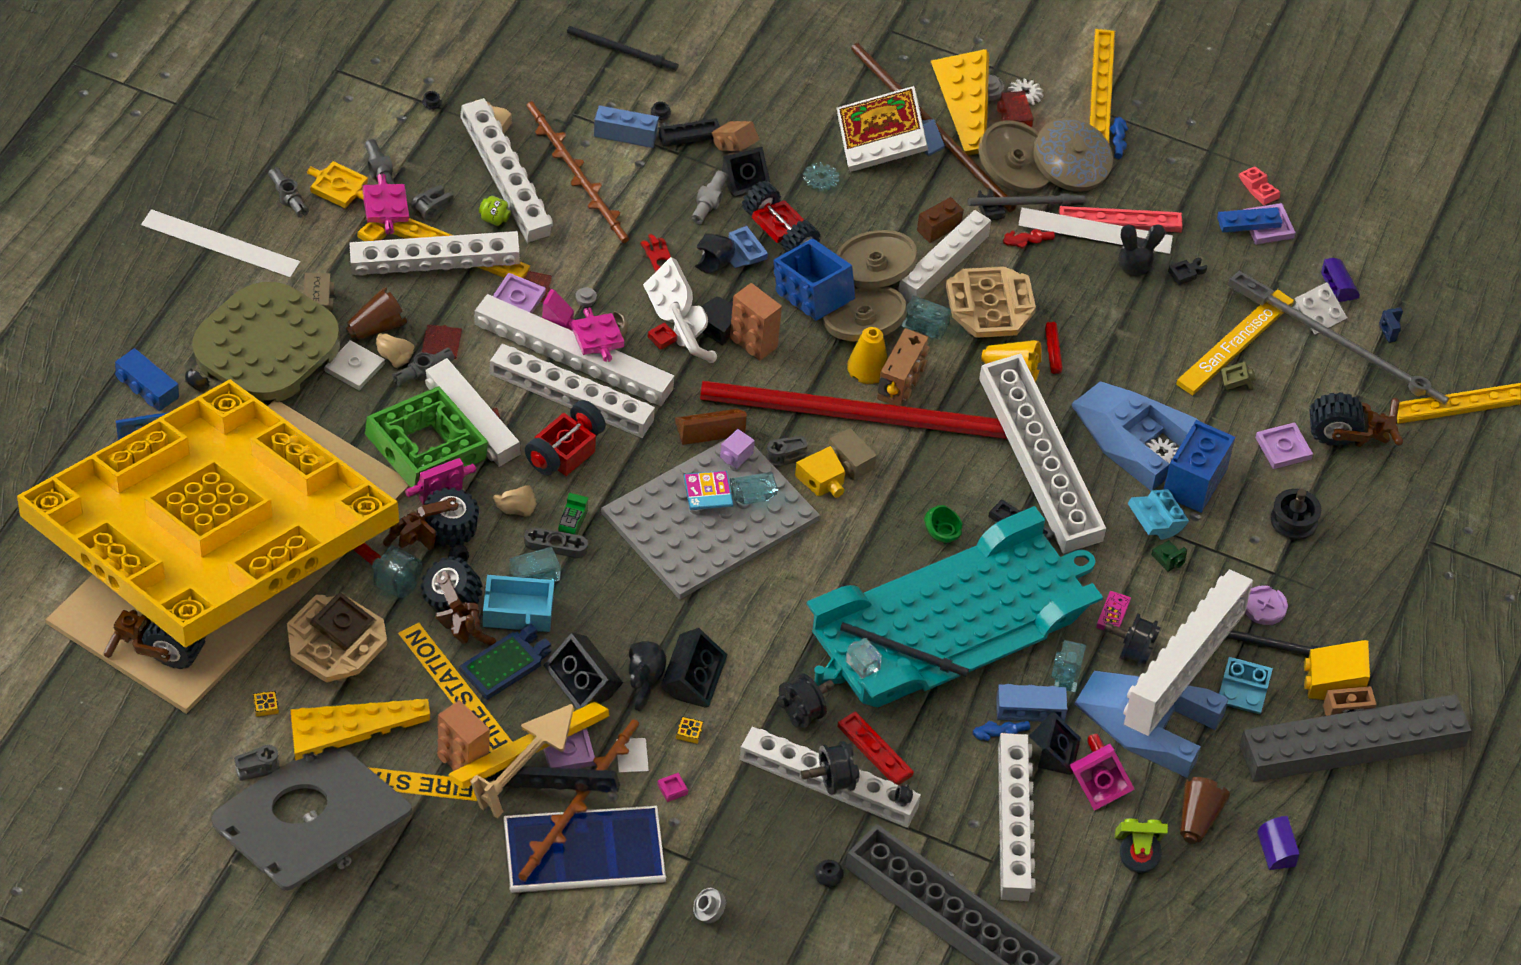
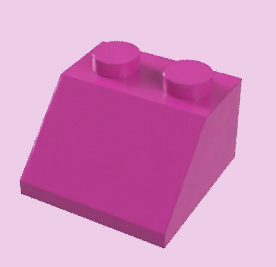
[1070,744,1134,811]

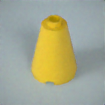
[847,327,888,384]
[982,340,1042,382]

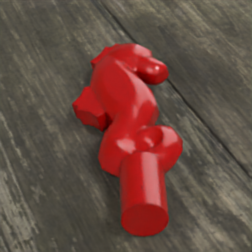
[1003,229,1055,249]

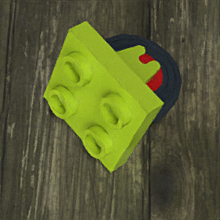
[1115,818,1168,873]

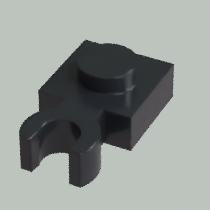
[977,189,1006,220]
[1168,258,1208,285]

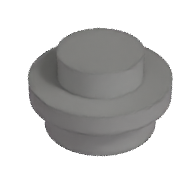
[576,287,597,307]

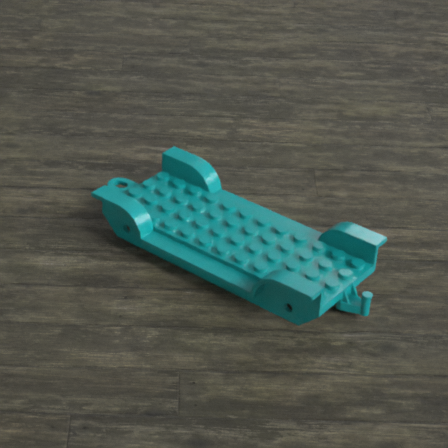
[806,506,1103,708]

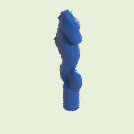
[1109,116,1128,159]
[972,721,1030,741]

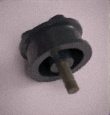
[1271,489,1322,539]
[1104,613,1161,667]
[777,673,834,728]
[801,741,860,795]

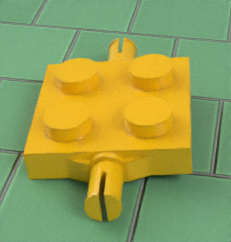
[307,161,368,209]

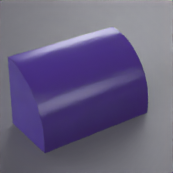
[1321,258,1360,302]
[1257,816,1300,870]

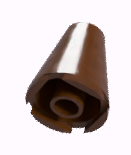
[345,287,407,340]
[1180,777,1230,844]

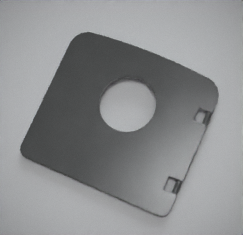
[212,746,412,890]

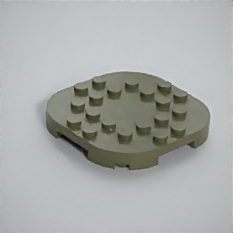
[192,282,340,403]

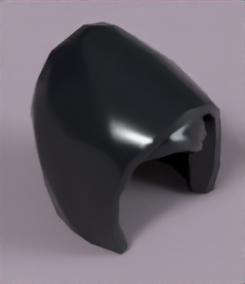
[695,233,735,273]

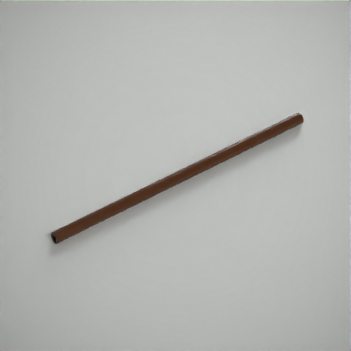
[851,43,1017,212]

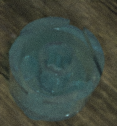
[372,545,423,598]

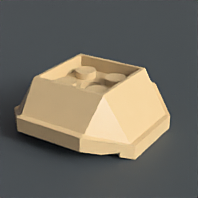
[946,267,1036,338]
[287,595,387,683]

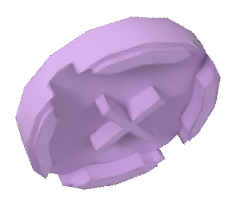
[1246,586,1288,625]

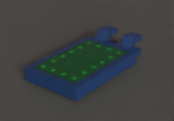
[459,624,551,700]

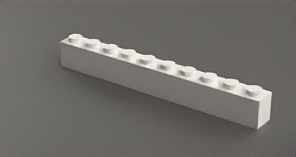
[475,294,674,406]

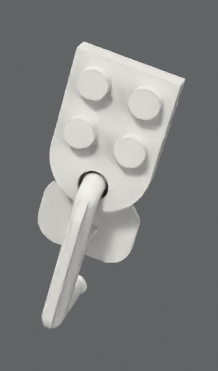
[643,257,717,363]

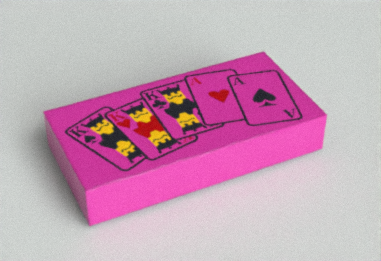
[1096,591,1131,630]

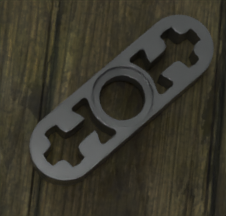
[524,527,588,558]

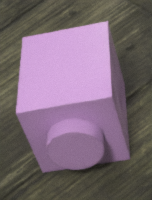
[720,429,755,469]

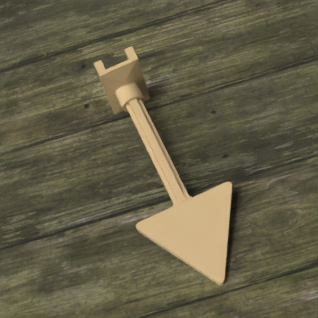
[470,704,574,819]

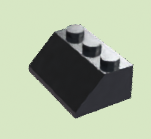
[661,628,728,708]
[544,633,623,709]

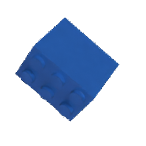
[774,238,855,321]
[1164,420,1235,513]

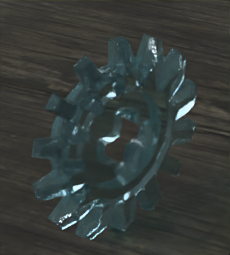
[803,162,839,191]

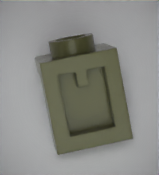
[1221,362,1256,390]

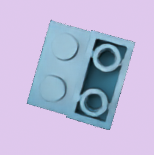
[1128,489,1189,540]
[1219,657,1273,715]

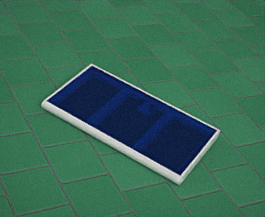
[504,806,666,893]

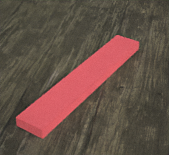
[1059,206,1183,232]

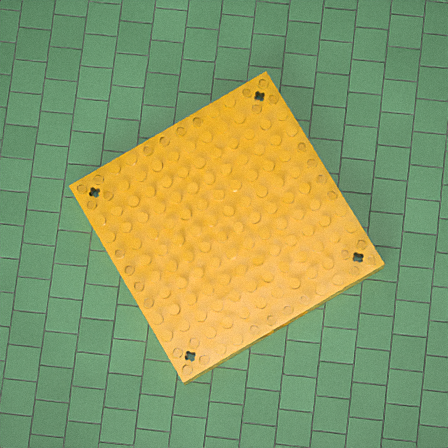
[17,379,399,648]

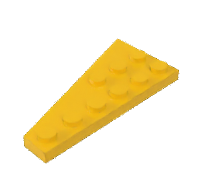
[931,49,989,156]
[291,699,430,761]

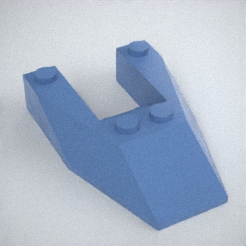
[1072,381,1199,491]
[1075,671,1229,778]

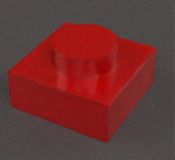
[648,322,678,350]

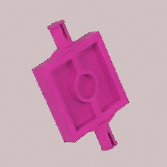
[362,174,409,234]
[571,308,624,362]
[405,458,476,504]

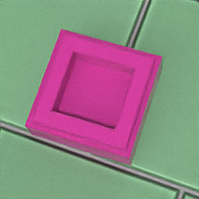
[657,773,688,802]

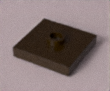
[310,591,375,651]

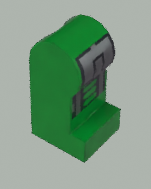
[558,493,589,535]

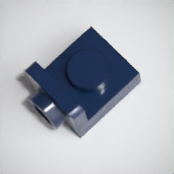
[1379,308,1403,343]

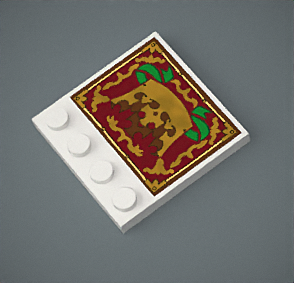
[837,86,928,172]

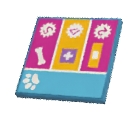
[684,470,733,510]

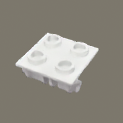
[1293,282,1347,335]

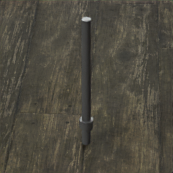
[967,194,1085,206]

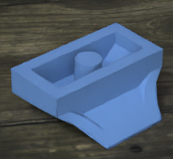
[729,226,768,268]

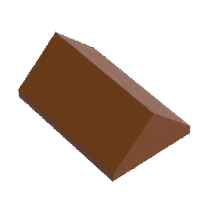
[675,408,747,445]

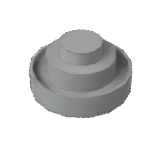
[988,75,1004,101]
[693,888,726,923]

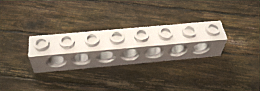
[461,98,553,243]
[350,231,520,275]
[490,344,655,438]
[740,727,921,828]
[998,733,1035,901]

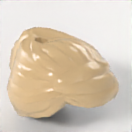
[376,333,415,369]
[493,485,537,517]

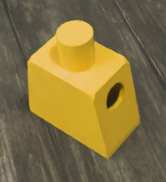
[795,446,845,498]

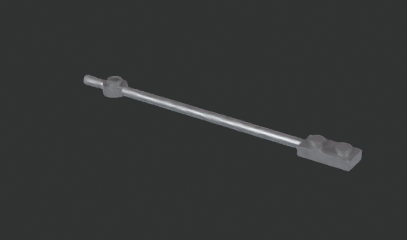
[1227,271,1449,405]

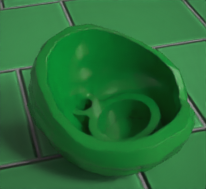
[924,505,963,543]

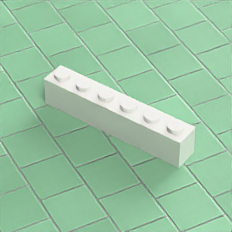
[899,210,991,306]
[425,358,521,467]

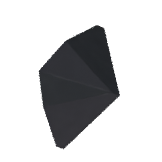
[722,146,771,196]
[1029,712,1081,775]

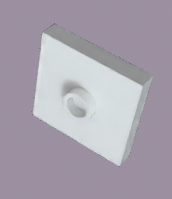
[325,340,385,391]

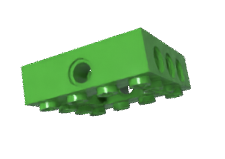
[365,386,488,487]

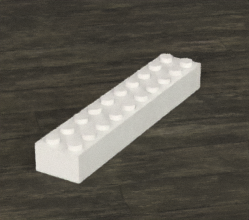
[979,353,1106,554]
[1123,569,1253,736]

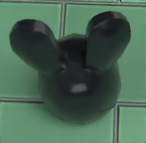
[1118,224,1165,277]
[628,641,667,711]

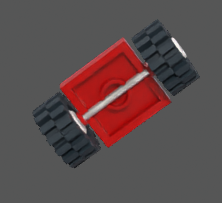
[742,181,821,252]

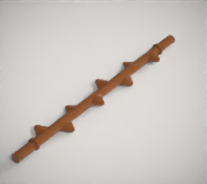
[527,101,629,243]
[518,719,639,881]

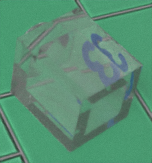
[846,638,882,679]

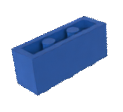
[115,348,179,411]

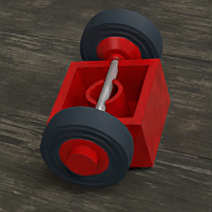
[525,400,606,476]

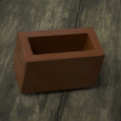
[917,197,964,243]

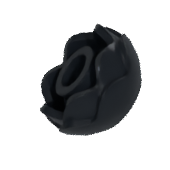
[185,368,210,391]
[814,859,844,887]

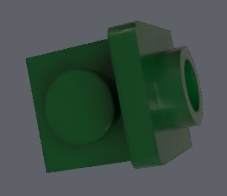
[1151,540,1187,572]

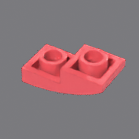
[1239,166,1280,205]

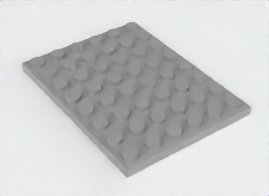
[601,439,820,600]

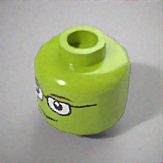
[479,196,511,226]

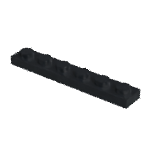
[484,766,620,793]

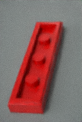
[837,711,914,785]

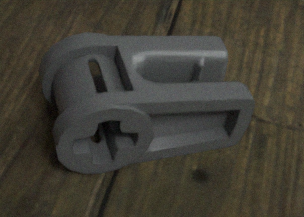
[411,185,453,220]
[766,436,808,468]
[234,745,280,781]

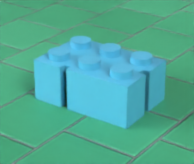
[483,575,554,632]

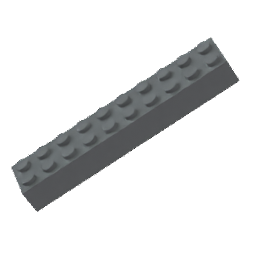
[1239,695,1472,782]
[845,824,1062,965]

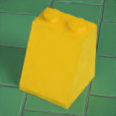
[1304,640,1370,700]

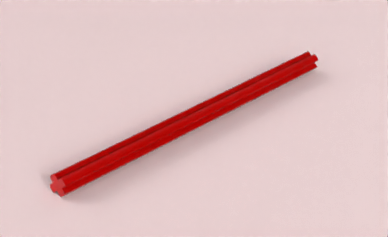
[700,381,1008,439]

